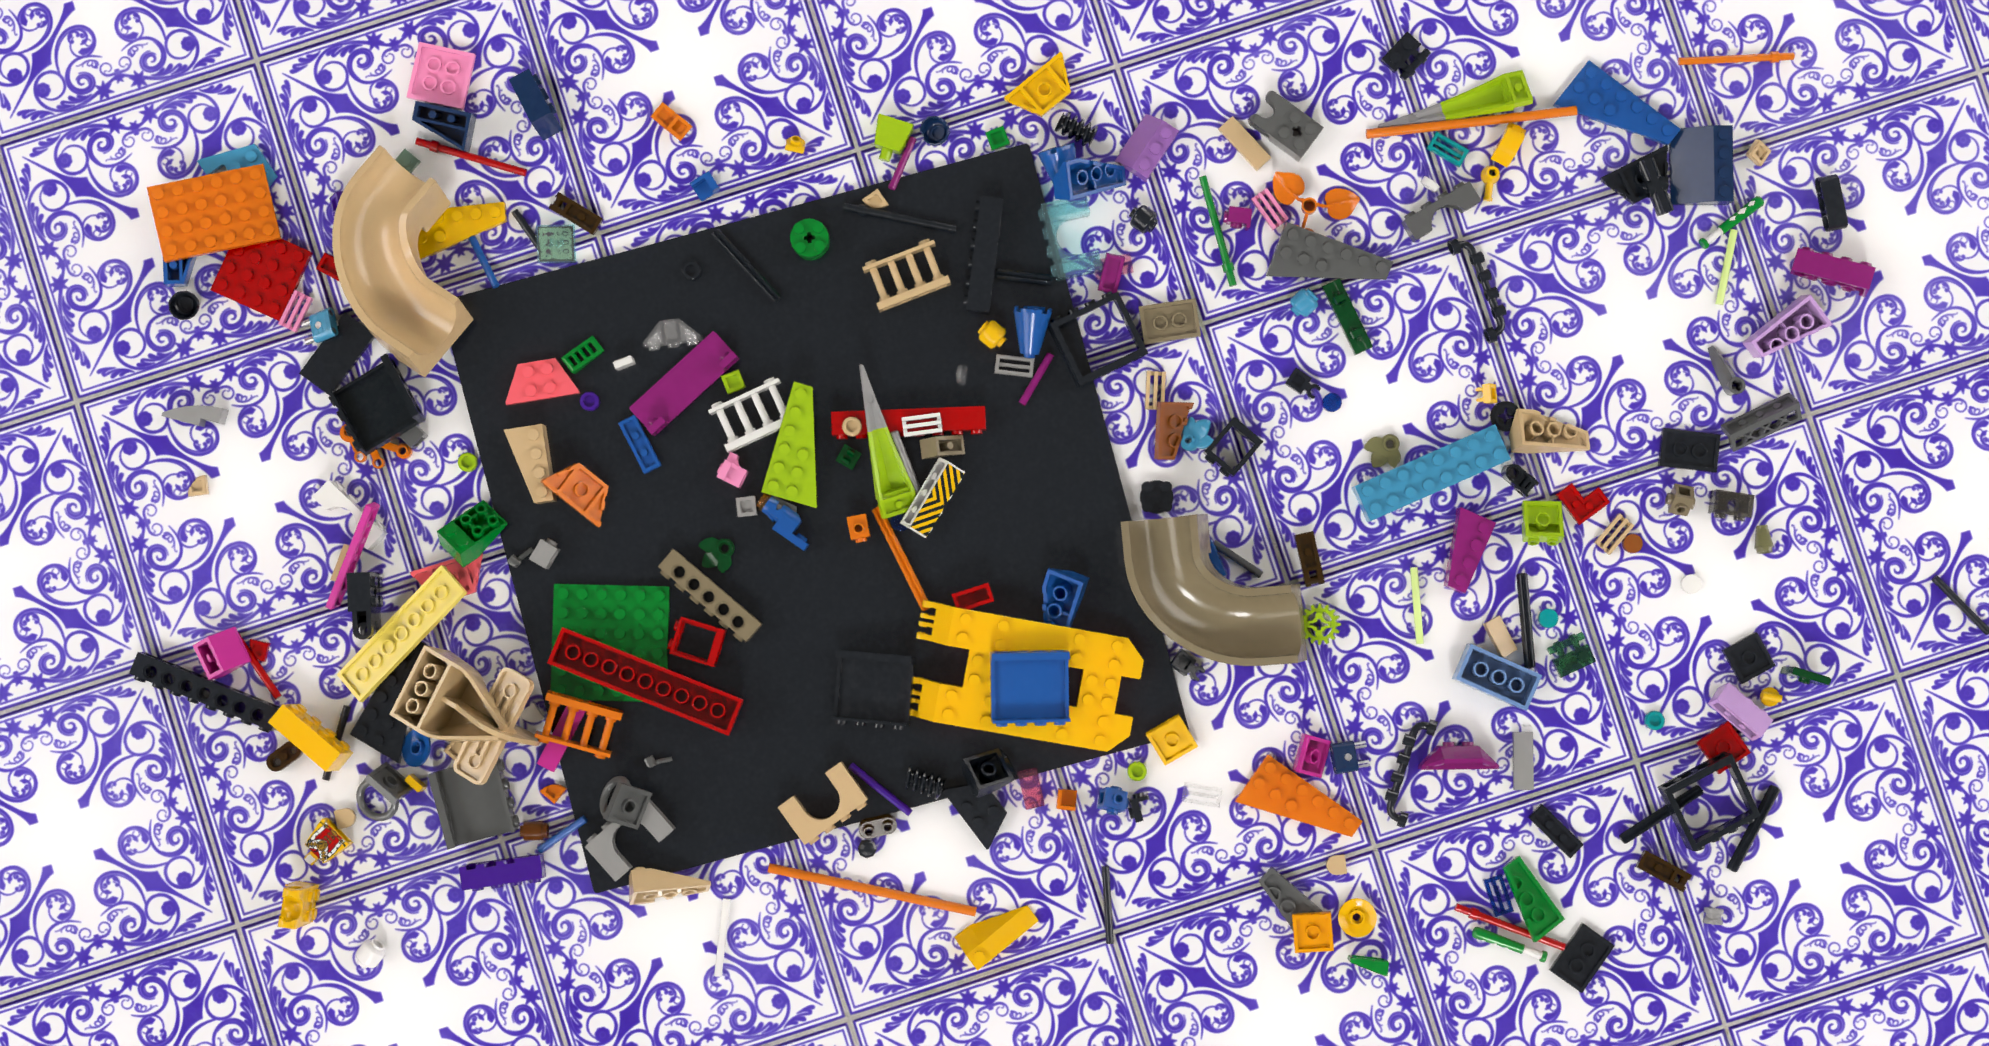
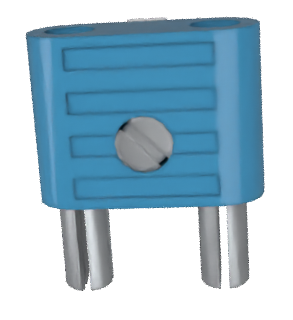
[301,307,339,345]

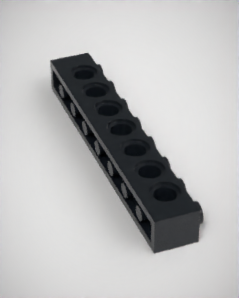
[129,652,280,733]

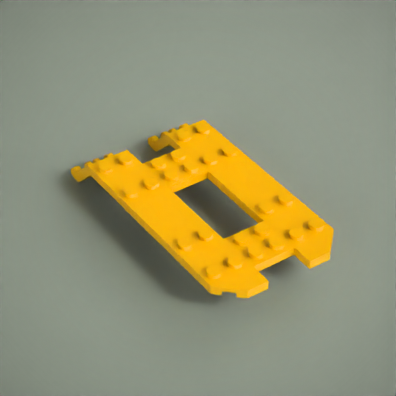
[910,600,1144,752]

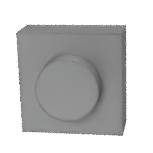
[736,496,758,517]

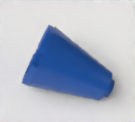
[1038,142,1076,183]
[1014,306,1052,358]

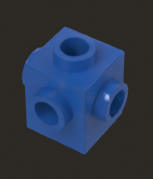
[1097,786,1129,815]

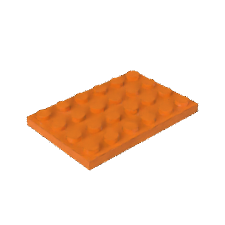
[147,164,281,263]

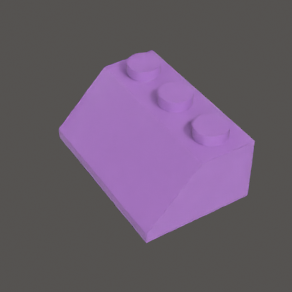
[1114,114,1179,182]

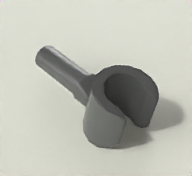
[507,547,534,568]
[644,755,672,768]

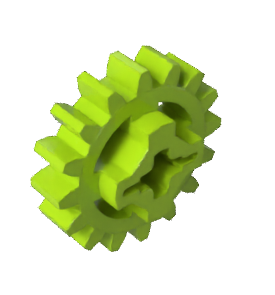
[1303,603,1341,645]

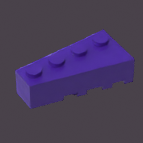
[459,853,546,891]

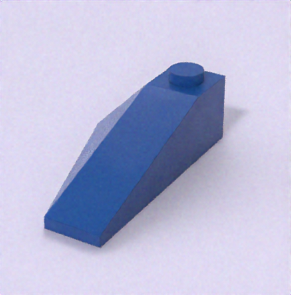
[1053,158,1126,200]

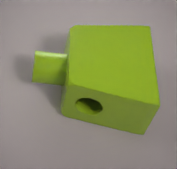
[874,114,914,162]

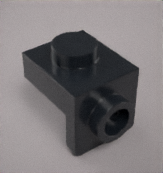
[1128,792,1149,823]

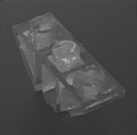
[643,318,703,351]

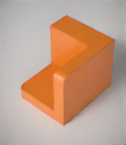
[1056,788,1077,811]

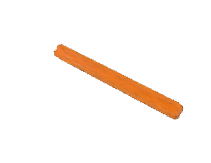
[872,506,930,611]

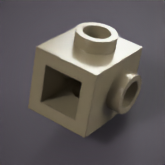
[1665,483,1695,516]

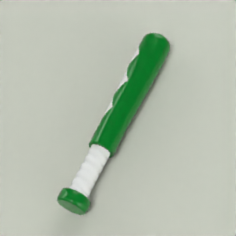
[1699,196,1764,249]
[1472,927,1548,963]

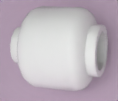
[356,939,385,968]

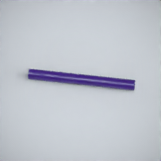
[848,762,913,816]

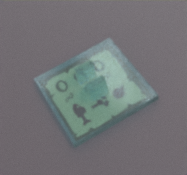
[536,225,576,263]

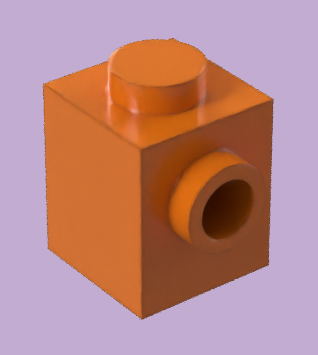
[847,514,871,543]

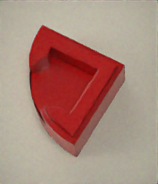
[249,639,270,662]

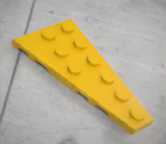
[418,202,507,260]

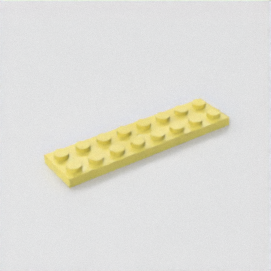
[337,565,468,702]

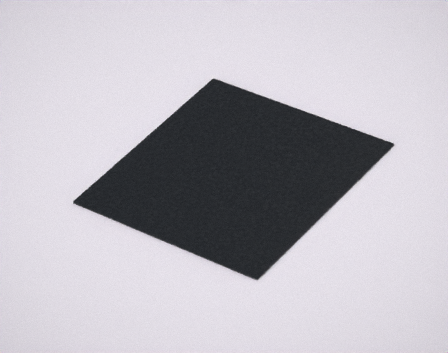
[451,144,1189,893]

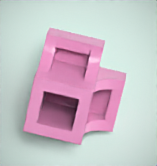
[717,452,749,488]

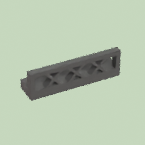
[1721,393,1802,452]

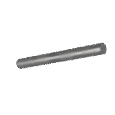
[891,430,921,495]

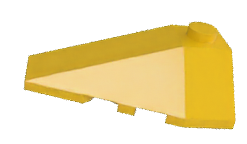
[954,905,1039,971]

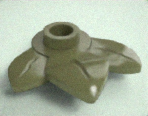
[1364,434,1401,468]

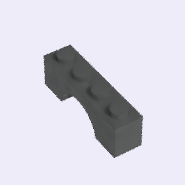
[1401,181,1481,242]

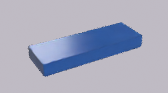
[618,415,662,474]

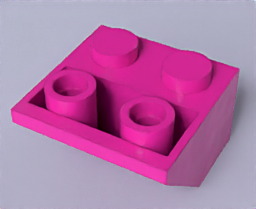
[193,627,251,680]

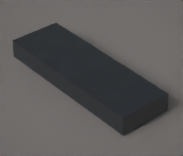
[1527,804,1584,859]

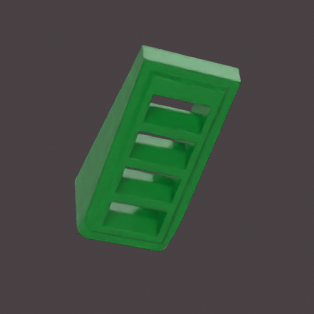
[561,336,605,374]
[1347,955,1389,976]

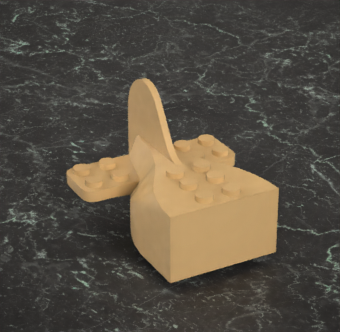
[389,645,540,785]

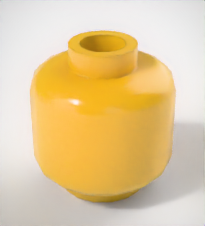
[977,320,1006,349]

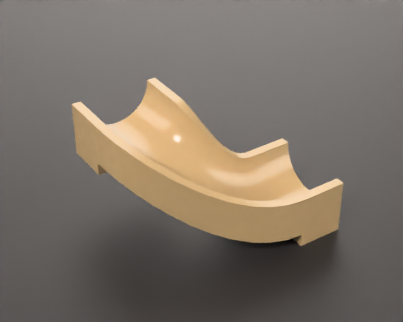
[332,145,474,378]

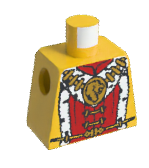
[304,817,353,865]

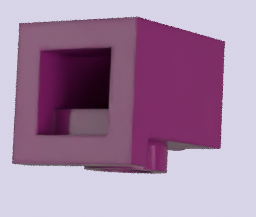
[1223,206,1252,231]

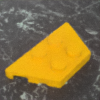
[1004,52,1071,117]

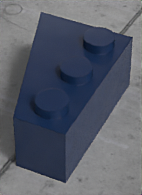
[509,69,563,141]
[412,101,477,152]

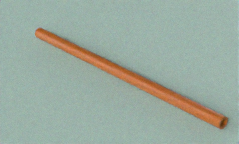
[1366,106,1577,139]
[768,863,977,917]

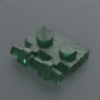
[1547,632,1596,678]

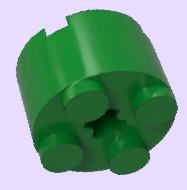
[790,219,830,260]

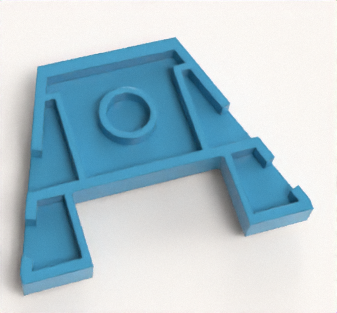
[197,144,278,187]

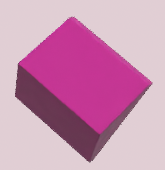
[1292,733,1331,778]

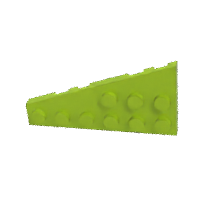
[761,381,817,508]

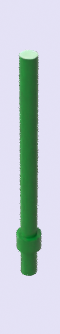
[1199,175,1237,287]

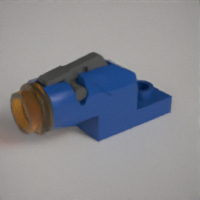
[756,493,809,551]

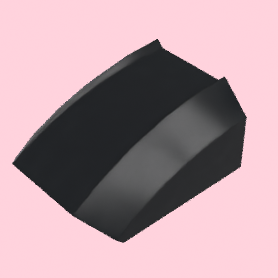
[962,748,1017,798]

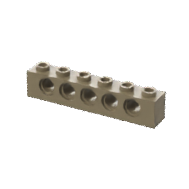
[658,549,763,642]

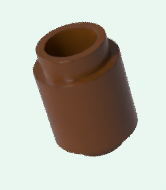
[520,821,549,841]

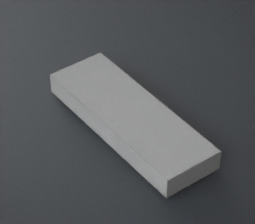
[1512,732,1534,790]

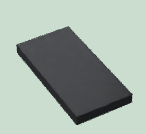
[299,312,375,396]

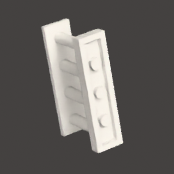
[708,377,786,453]

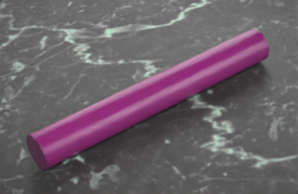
[888,136,917,190]
[1019,352,1054,406]

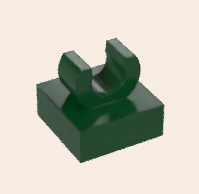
[836,444,862,471]

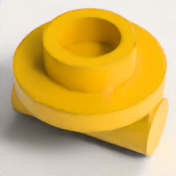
[785,136,805,154]
[1760,687,1783,707]

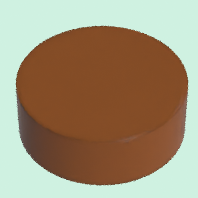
[1622,534,1643,553]

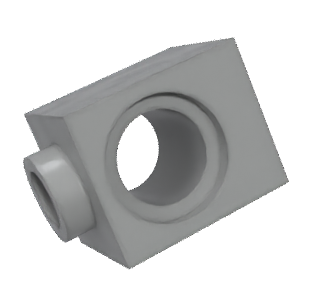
[529,538,561,569]

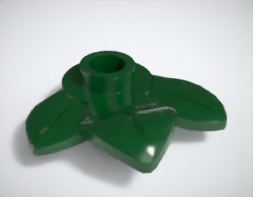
[699,537,735,573]

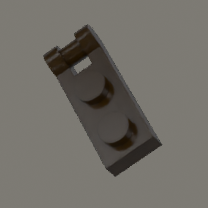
[549,192,604,236]
[1294,531,1325,588]
[1635,850,1693,893]

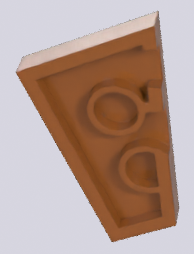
[1154,402,1194,460]

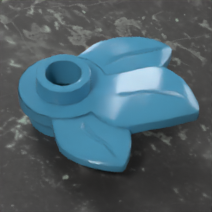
[1181,417,1214,451]

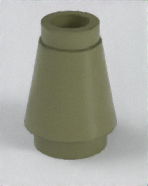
[1754,525,1774,554]

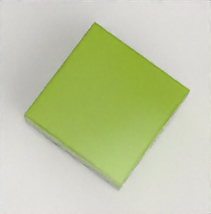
[721,369,746,395]

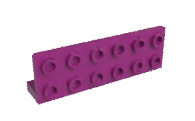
[629,331,739,436]

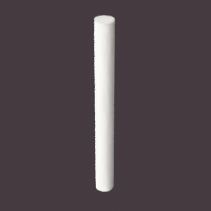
[714,898,731,977]

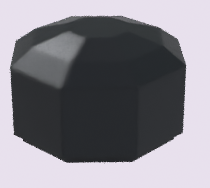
[858,839,877,858]

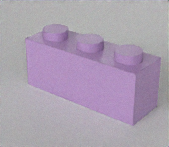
[1708,682,1773,741]

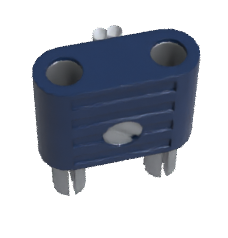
[1330,740,1370,775]

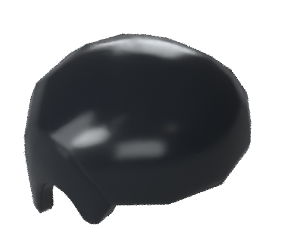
[168,291,200,320]

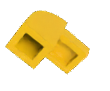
[1491,123,1526,168]

